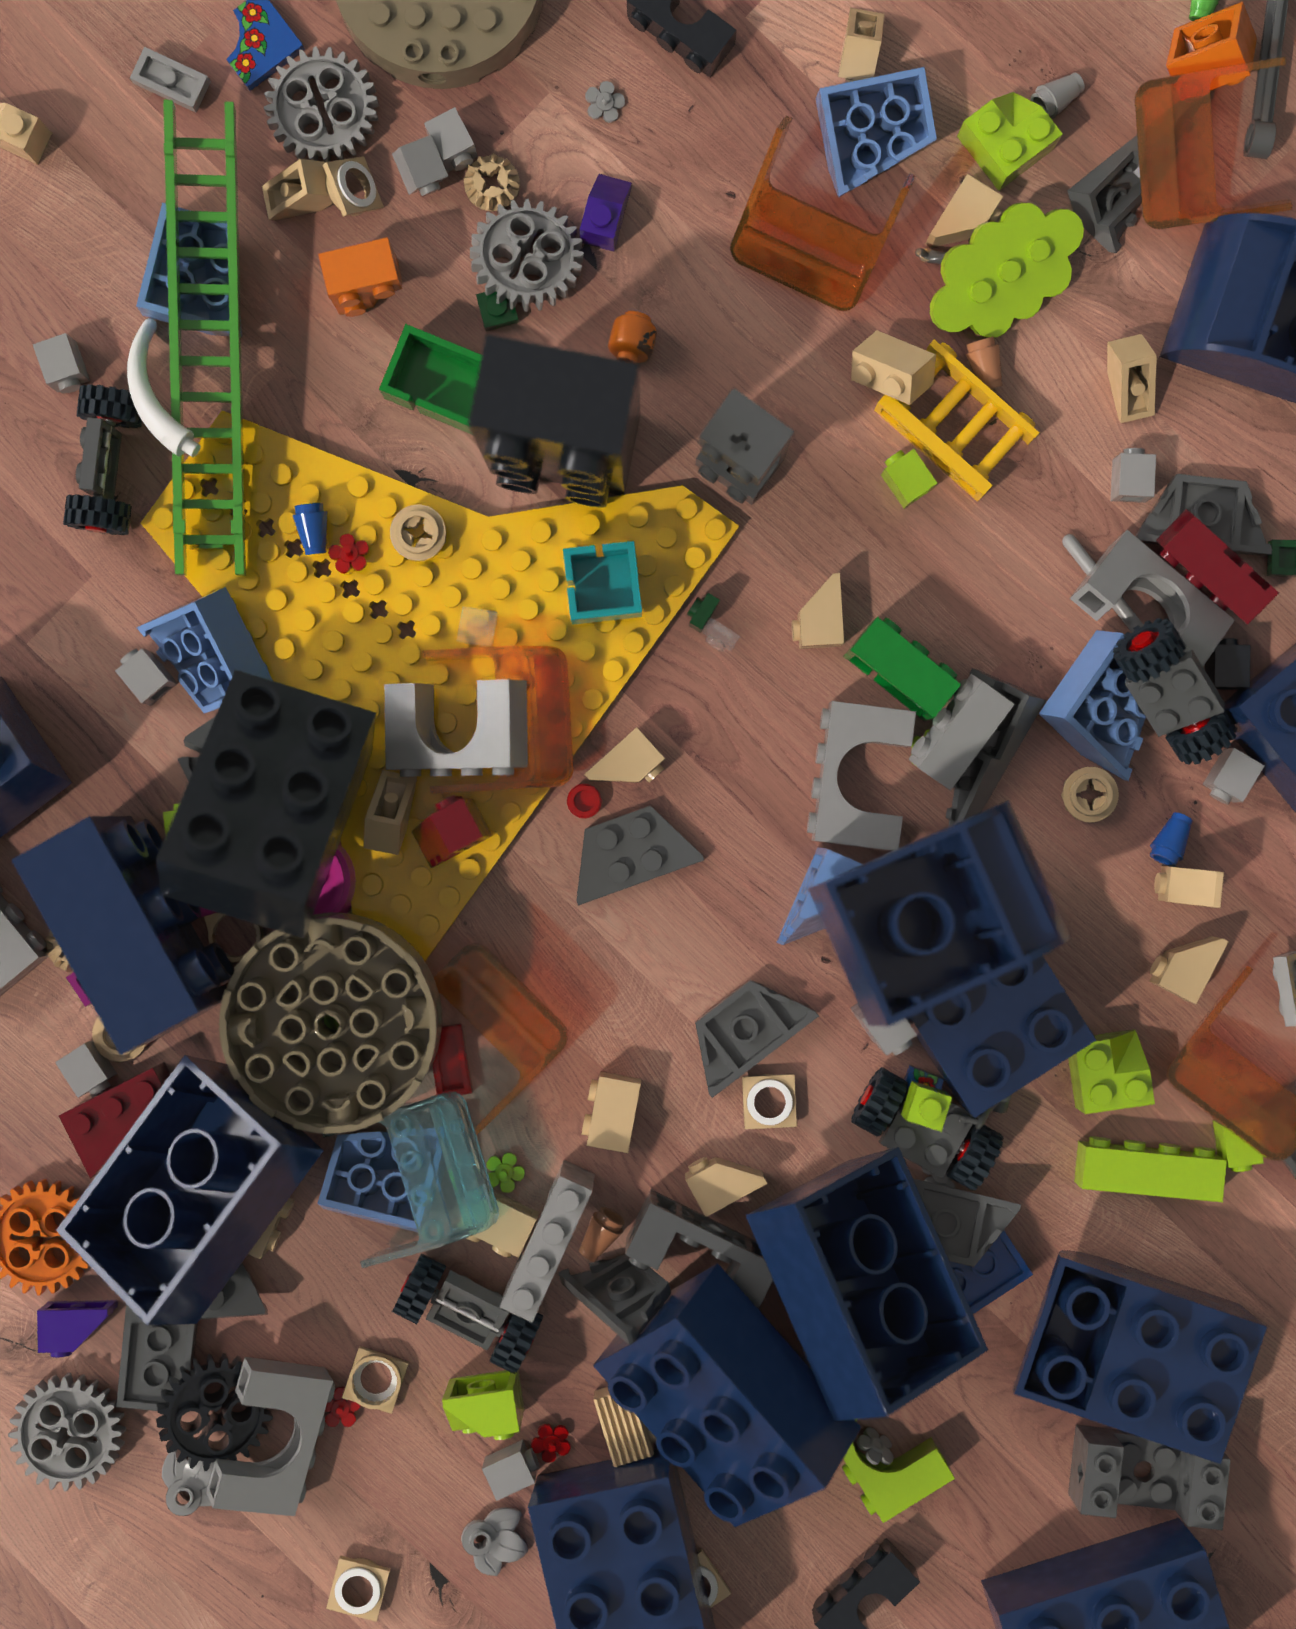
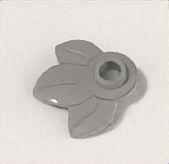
[162,1449,215,1516]
[461,1507,528,1576]

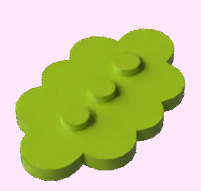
[930,203,1084,338]

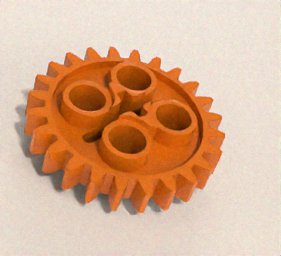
[0,1179,90,1295]

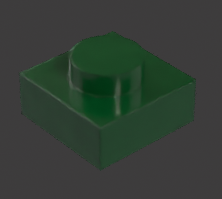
[476,291,519,331]
[1267,539,1296,577]
[687,593,720,633]

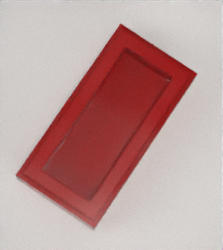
[432,1023,473,1099]

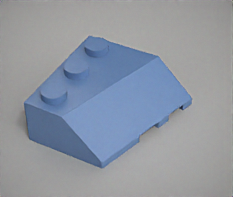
[815,67,937,198]
[136,203,242,337]
[136,587,273,714]
[1039,630,1146,781]
[776,847,862,945]
[317,1125,449,1234]

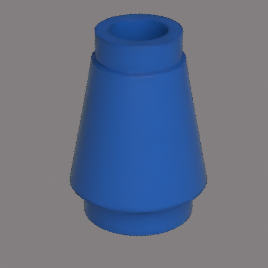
[292,503,328,555]
[1150,812,1193,867]

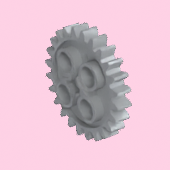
[264,46,379,162]
[470,199,584,312]
[8,1373,126,1491]

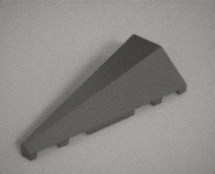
[1067,93,1211,253]
[946,668,1046,826]

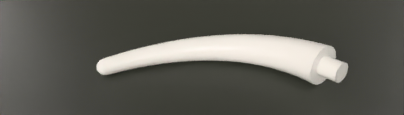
[127,318,200,457]

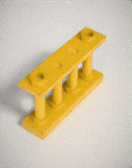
[874,339,1040,502]

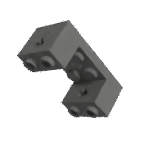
[695,388,794,505]
[625,1189,773,1310]
[1068,1425,1231,1530]

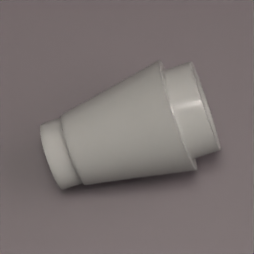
[1031,73,1085,119]

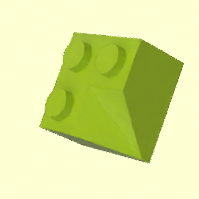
[957,92,1063,191]
[1068,1029,1155,1114]
[442,1370,524,1440]

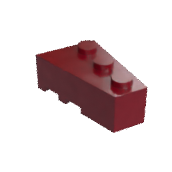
[1156,509,1279,625]
[411,795,493,868]
[59,1062,170,1179]

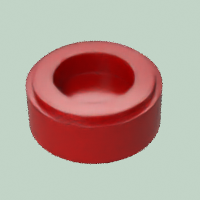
[567,784,602,818]

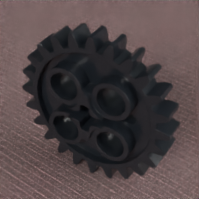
[156,1353,273,1471]

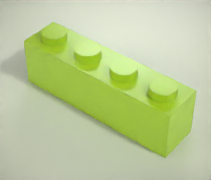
[1074,1136,1227,1203]

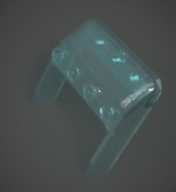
[322,1091,499,1268]

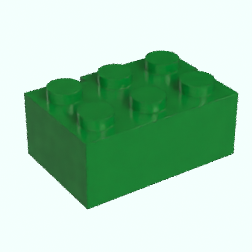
[379,324,482,434]
[843,617,961,721]

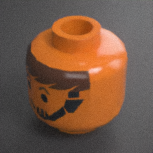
[608,311,657,364]

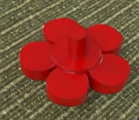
[328,534,369,574]
[325,1387,361,1427]
[531,1423,571,1463]

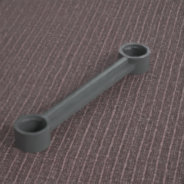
[1243,0,1289,159]

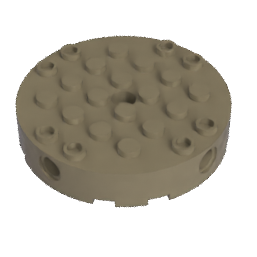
[336,0,543,89]
[219,912,442,1134]

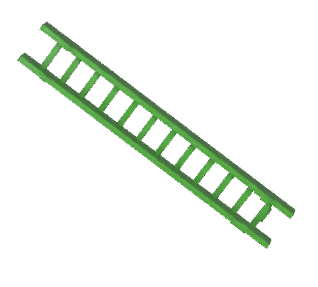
[163,99,246,576]

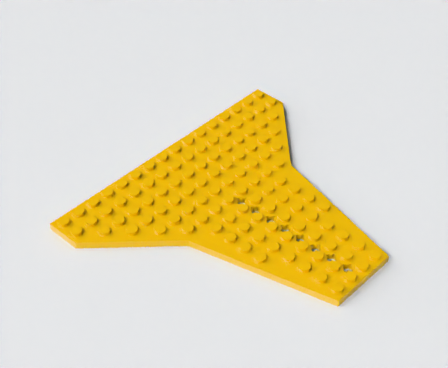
[141,410,739,962]

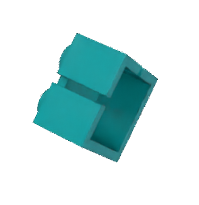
[563,541,642,625]

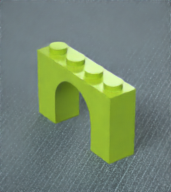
[842,1419,955,1523]

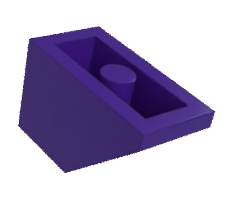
[580,174,632,252]
[37,1300,118,1358]

